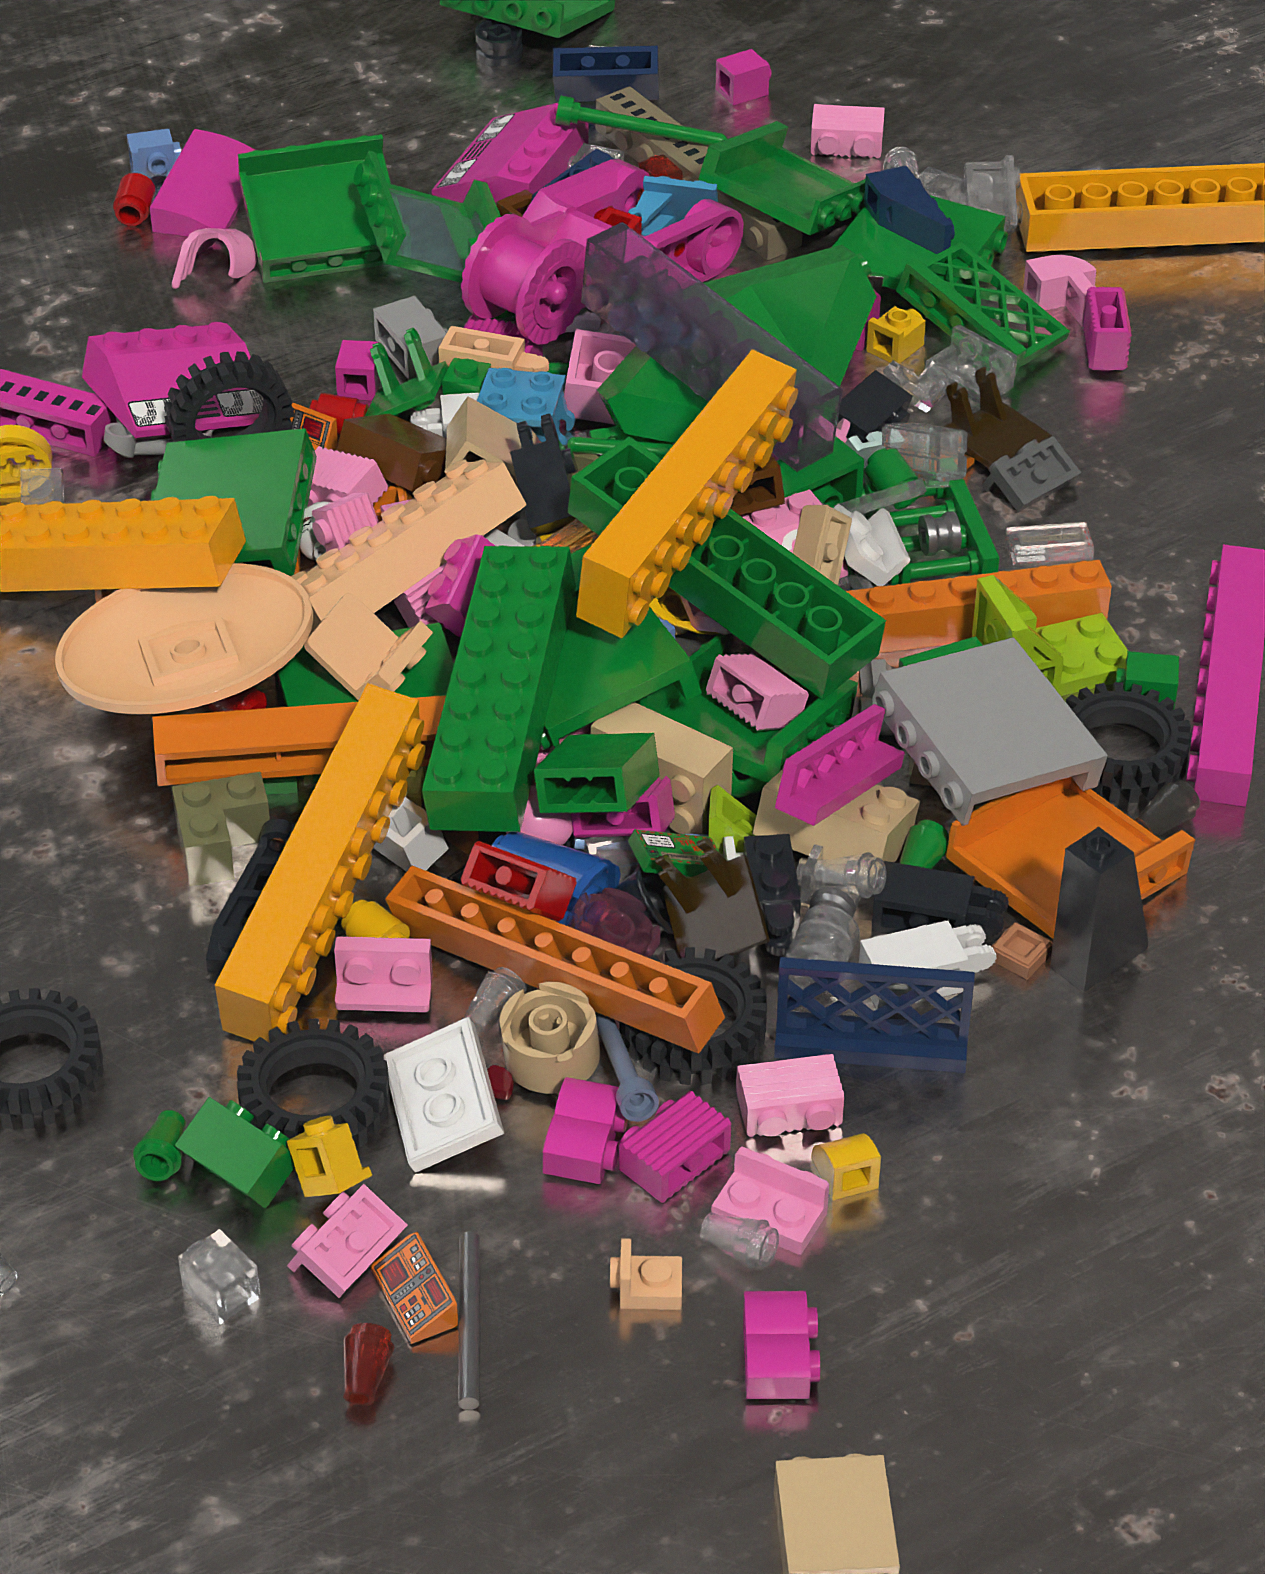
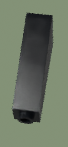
[1050,827,1149,993]

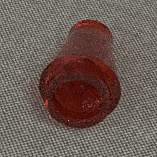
[343,1323,395,1406]

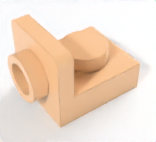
[610,1238,682,1310]

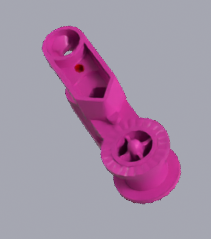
[461,159,744,345]

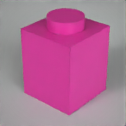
[715,49,771,106]
[335,340,381,401]

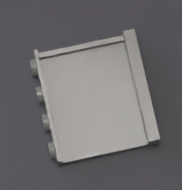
[872,637,1108,826]

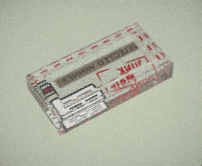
[834,478,927,514]
[1005,522,1094,564]

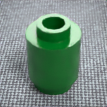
[864,448,922,510]

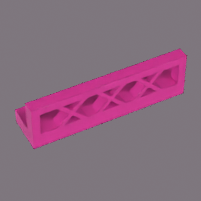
[775,704,905,826]

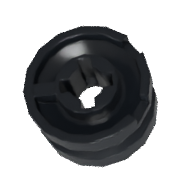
[475,19,523,67]

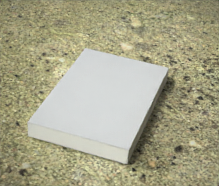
[384,1017,504,1173]

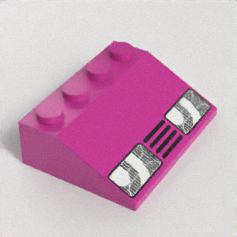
[432,103,589,212]
[82,322,263,438]

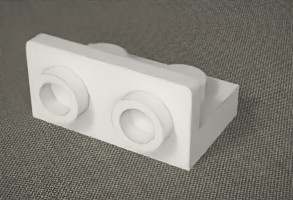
[834,504,910,586]

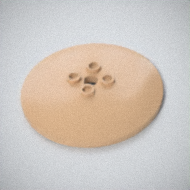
[55,563,313,714]

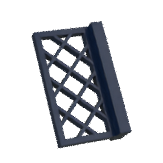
[774,957,975,1073]

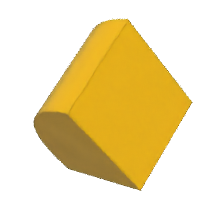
[811,1133,881,1201]

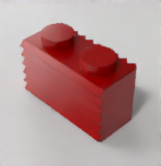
[461,841,577,922]

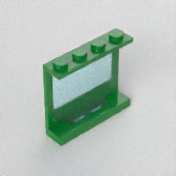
[354,151,501,283]

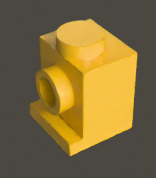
[866,306,926,366]
[287,1115,372,1197]

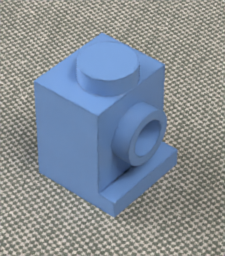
[126,129,181,178]

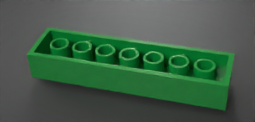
[568,436,886,700]
[422,545,576,832]

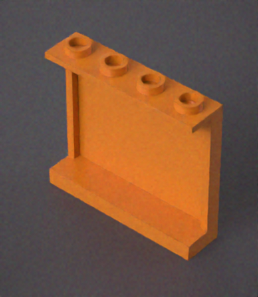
[946,777,1195,939]

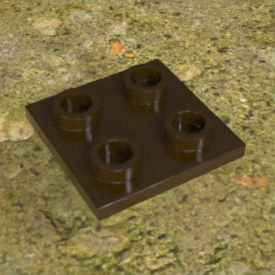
[940,366,1052,468]
[655,838,770,962]

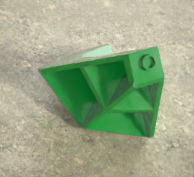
[597,245,877,443]

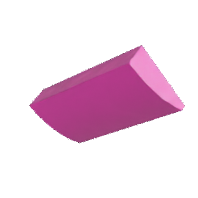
[150,129,255,241]

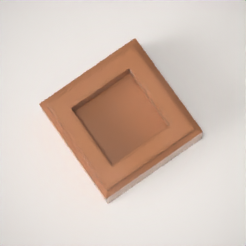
[991,922,1053,980]

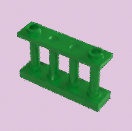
[861,456,1000,586]

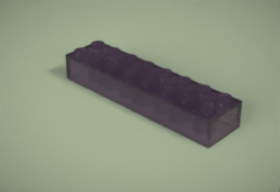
[581,222,843,472]

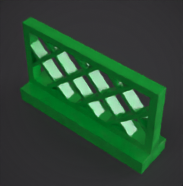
[896,241,1070,383]

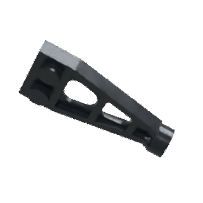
[206,819,295,973]

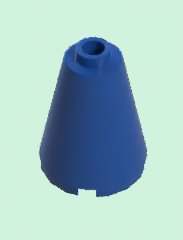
[492,832,621,934]

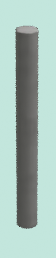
[458,1231,480,1410]

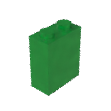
[534,733,660,813]

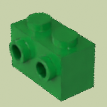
[174,1097,295,1209]

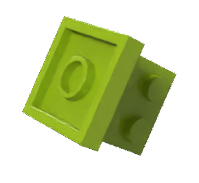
[972,575,1128,696]

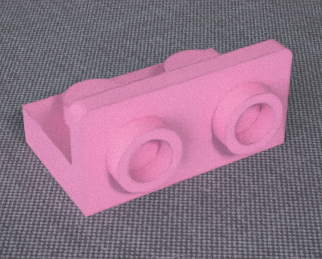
[334,936,433,1012]
[711,1147,829,1255]
[287,1184,408,1298]

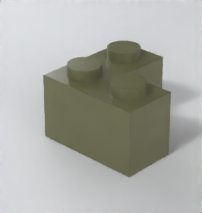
[171,772,270,887]

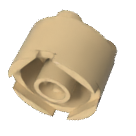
[499,982,600,1096]

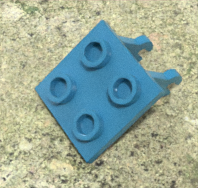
[628,176,718,236]
[477,368,575,449]

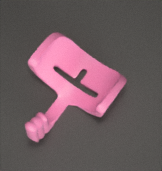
[171,228,257,289]

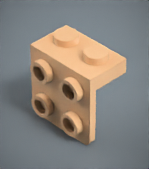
[304,593,433,701]

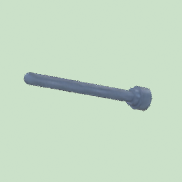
[595,1012,659,1122]

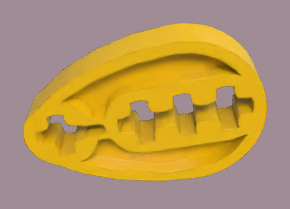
[0,425,53,498]

